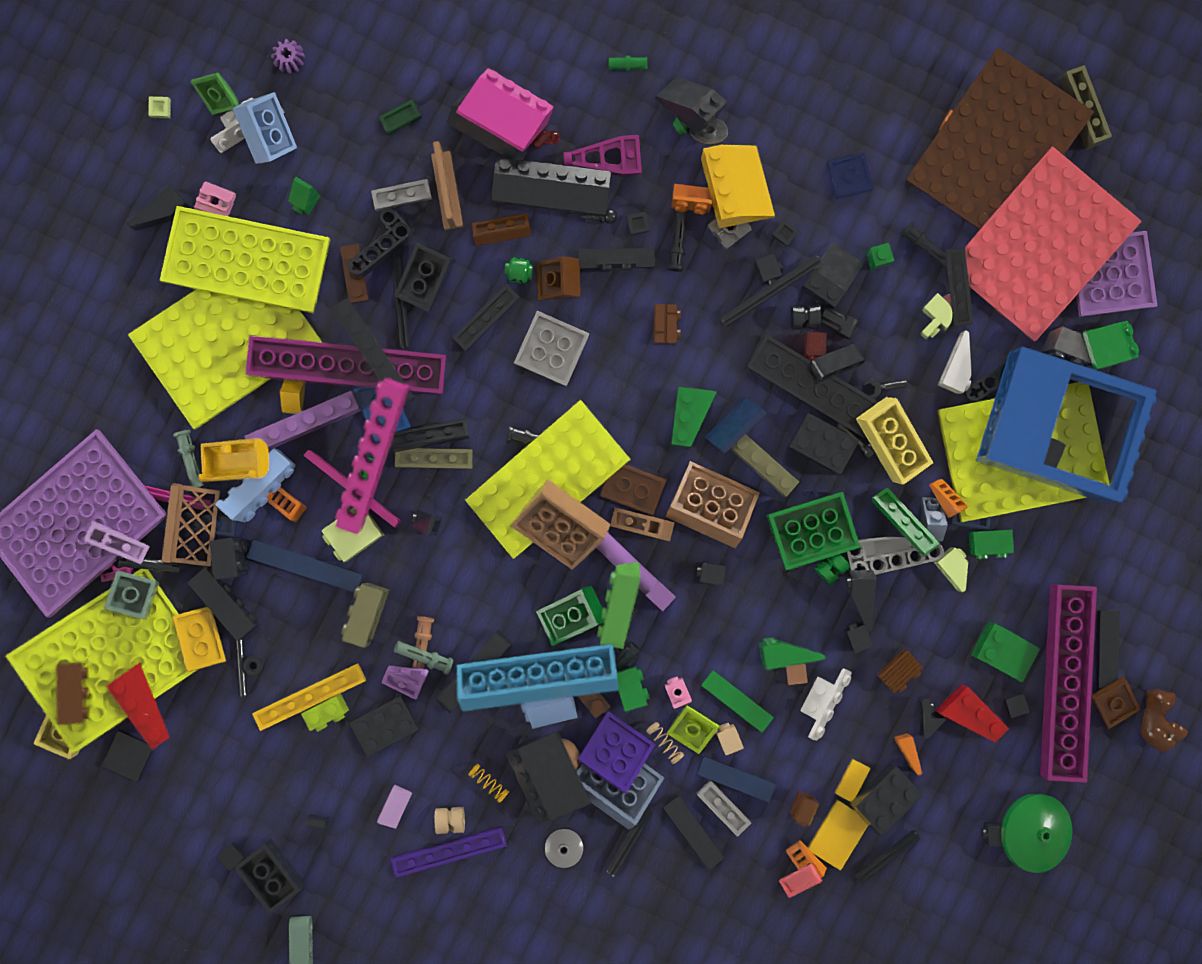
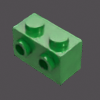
[968,530,1014,559]
[617,666,649,712]

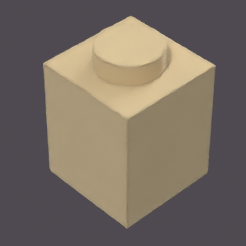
[716,723,744,755]

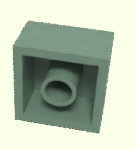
[104,571,159,620]

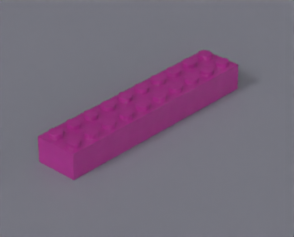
[246,335,446,395]
[1040,584,1097,783]

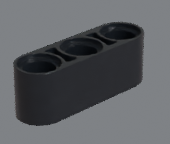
[809,344,865,381]

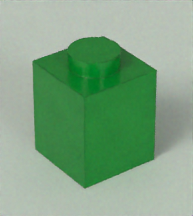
[866,243,894,271]

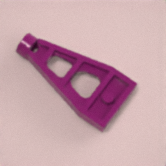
[564,135,642,176]

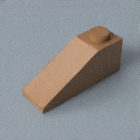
[610,508,674,541]

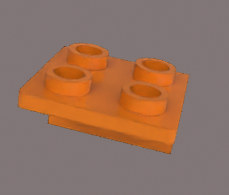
[671,184,712,215]

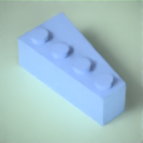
[215,448,296,522]

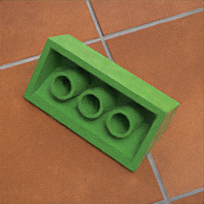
[597,562,640,649]

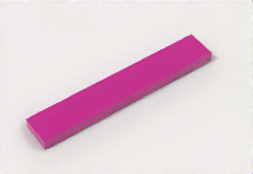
[304,450,401,527]

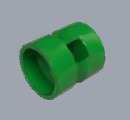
[814,554,850,586]

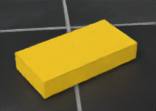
[835,759,870,802]

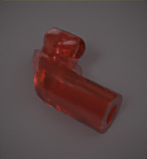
[532,130,561,150]

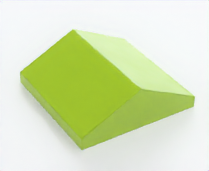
[667,705,719,754]

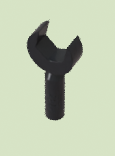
[862,379,907,398]

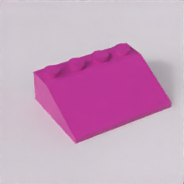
[456,68,554,152]

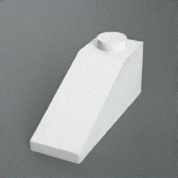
[938,331,971,394]

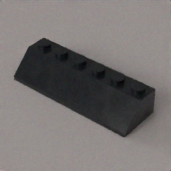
[492,157,611,217]

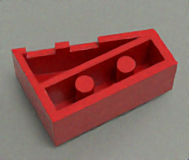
[935,684,1009,742]

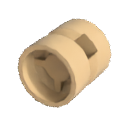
[435,807,465,834]

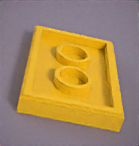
[172,607,226,673]
[807,800,868,870]

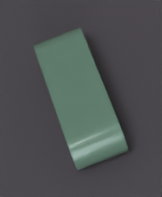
[289,916,313,964]

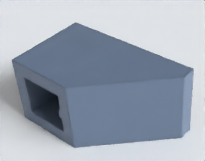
[921,497,947,541]

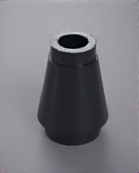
[615,640,641,669]

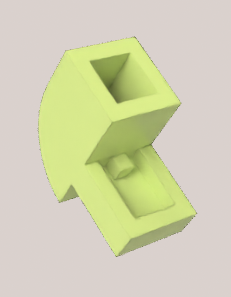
[920,293,952,339]

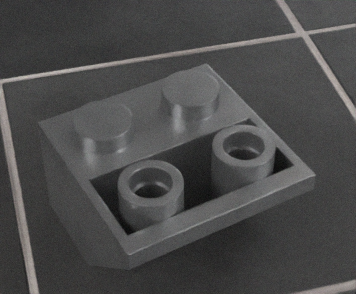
[1041,327,1091,366]

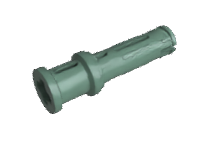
[173,430,204,487]
[394,641,453,675]

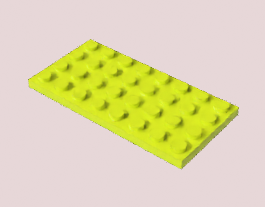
[160,206,330,313]
[465,400,631,559]

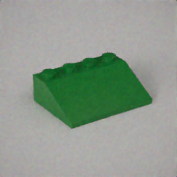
[766,492,860,570]

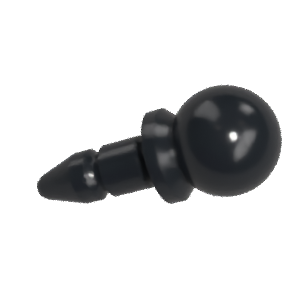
[581,209,618,224]

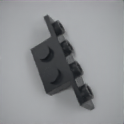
[578,248,655,271]

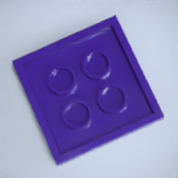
[577,711,656,794]

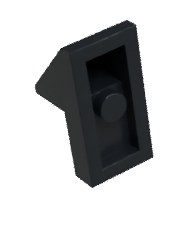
[918,697,946,739]

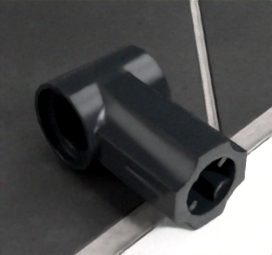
[821,307,860,340]

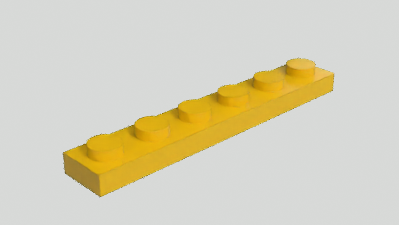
[252,663,366,731]

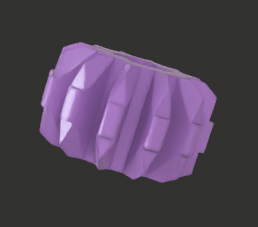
[271,39,305,74]

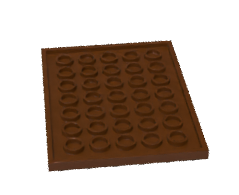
[906,47,1094,230]

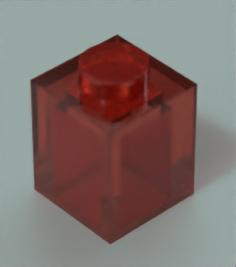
[803,332,827,361]

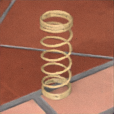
[646,722,684,764]

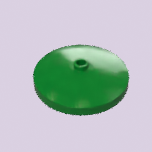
[1001,793,1072,873]

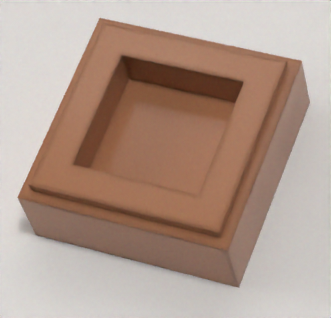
[786,663,808,685]

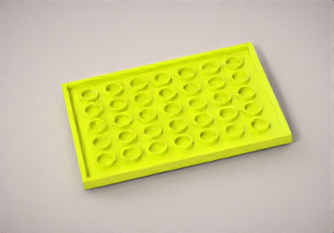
[128,289,322,430]
[937,382,1110,522]
[6,569,199,753]

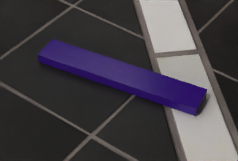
[390,826,507,878]

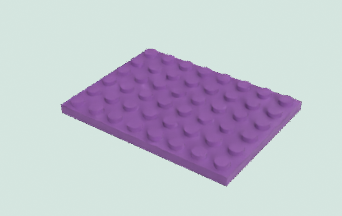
[0,429,167,618]

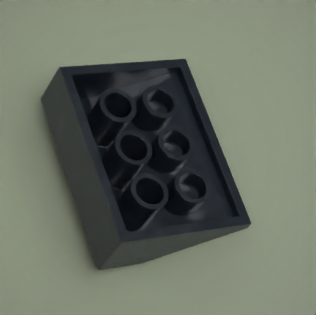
[505,731,591,823]

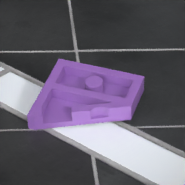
[382,666,428,699]

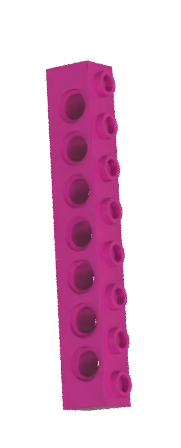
[335,378,409,535]

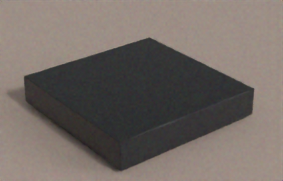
[102,730,153,782]

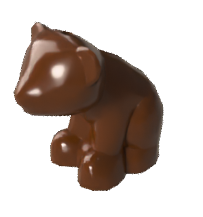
[1141,689,1188,753]

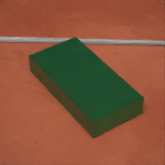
[379,99,422,135]

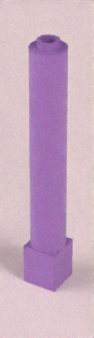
[596,532,676,611]

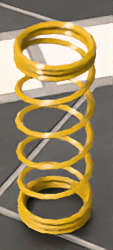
[468,763,509,803]

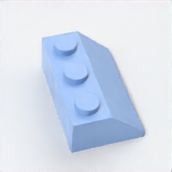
[232,92,297,164]

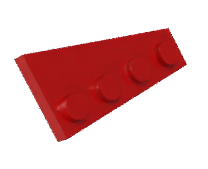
[106,662,170,750]

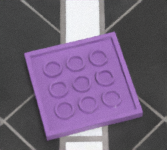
[1076,231,1158,317]

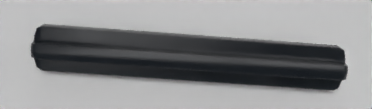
[607,807,654,877]
[855,830,921,884]

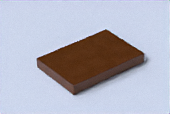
[600,465,666,516]

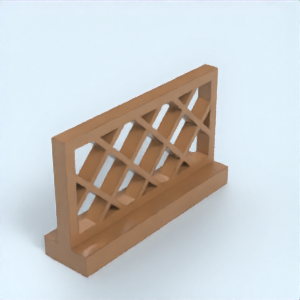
[431,141,464,230]
[162,483,220,566]

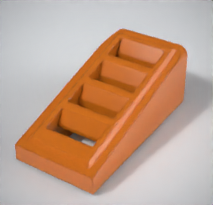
[929,479,968,518]
[267,487,307,522]
[894,734,922,775]
[786,840,826,878]

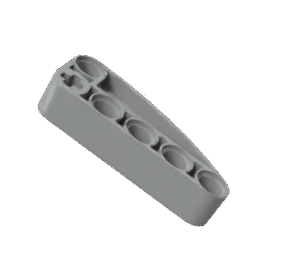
[844,537,944,575]

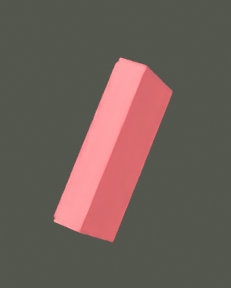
[779,863,822,898]

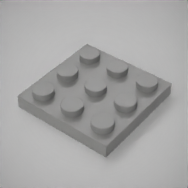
[514,311,590,387]

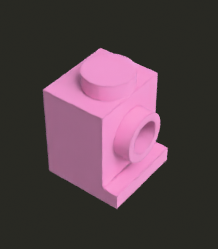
[665,677,692,709]

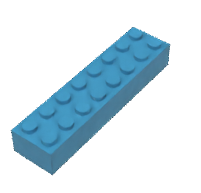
[457,644,619,711]

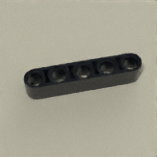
[436,630,512,713]

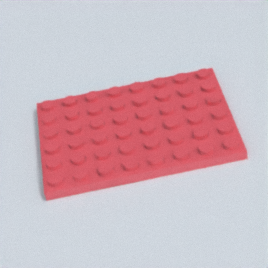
[965,146,1142,341]

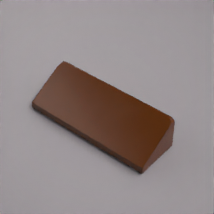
[471,213,531,246]

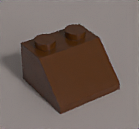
[536,256,581,301]

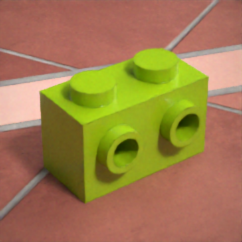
[302,693,349,731]

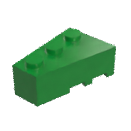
[670,387,717,448]

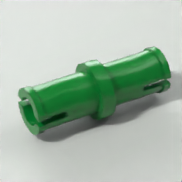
[609,55,647,71]

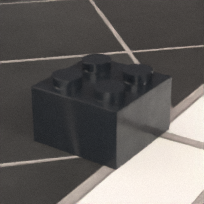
[209,537,250,580]

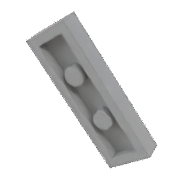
[371,179,432,211]
[697,780,751,837]

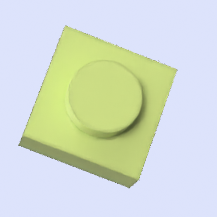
[149,97,170,118]

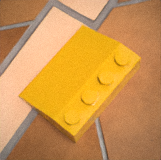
[701,145,775,228]

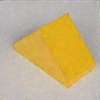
[280,380,306,414]

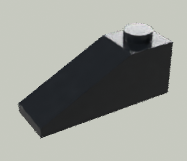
[127,185,190,231]
[411,510,443,536]
[846,570,876,631]

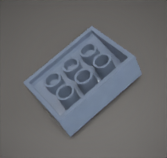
[576,763,664,830]

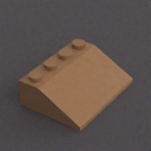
[666,461,760,548]
[511,479,610,570]

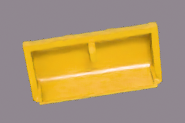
[199,439,269,482]

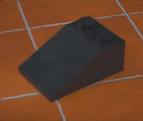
[655,77,727,135]
[800,242,864,309]
[394,243,456,312]

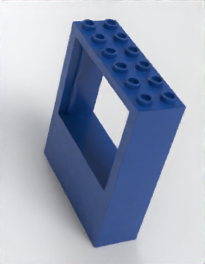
[975,347,1156,504]

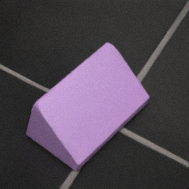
[377,785,412,828]

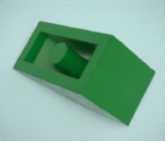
[288,177,320,215]

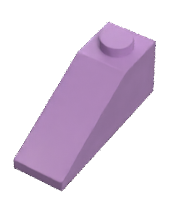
[84,520,149,564]

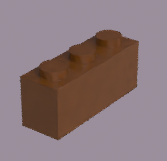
[56,663,90,725]

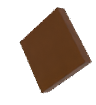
[1091,677,1141,729]

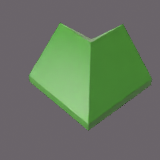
[190,73,239,115]

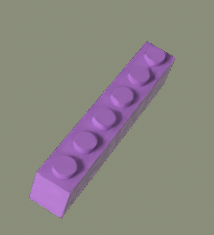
[244,391,362,450]

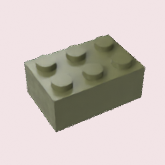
[341,583,389,648]

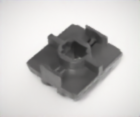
[708,219,752,249]

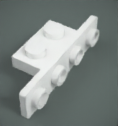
[211,97,284,153]
[800,668,852,741]

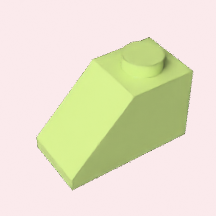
[933,547,968,592]

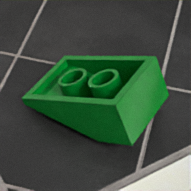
[1083,321,1139,370]
[536,585,604,646]
[971,622,1040,683]
[758,637,825,670]

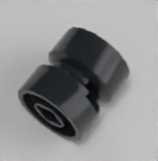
[790,304,821,330]

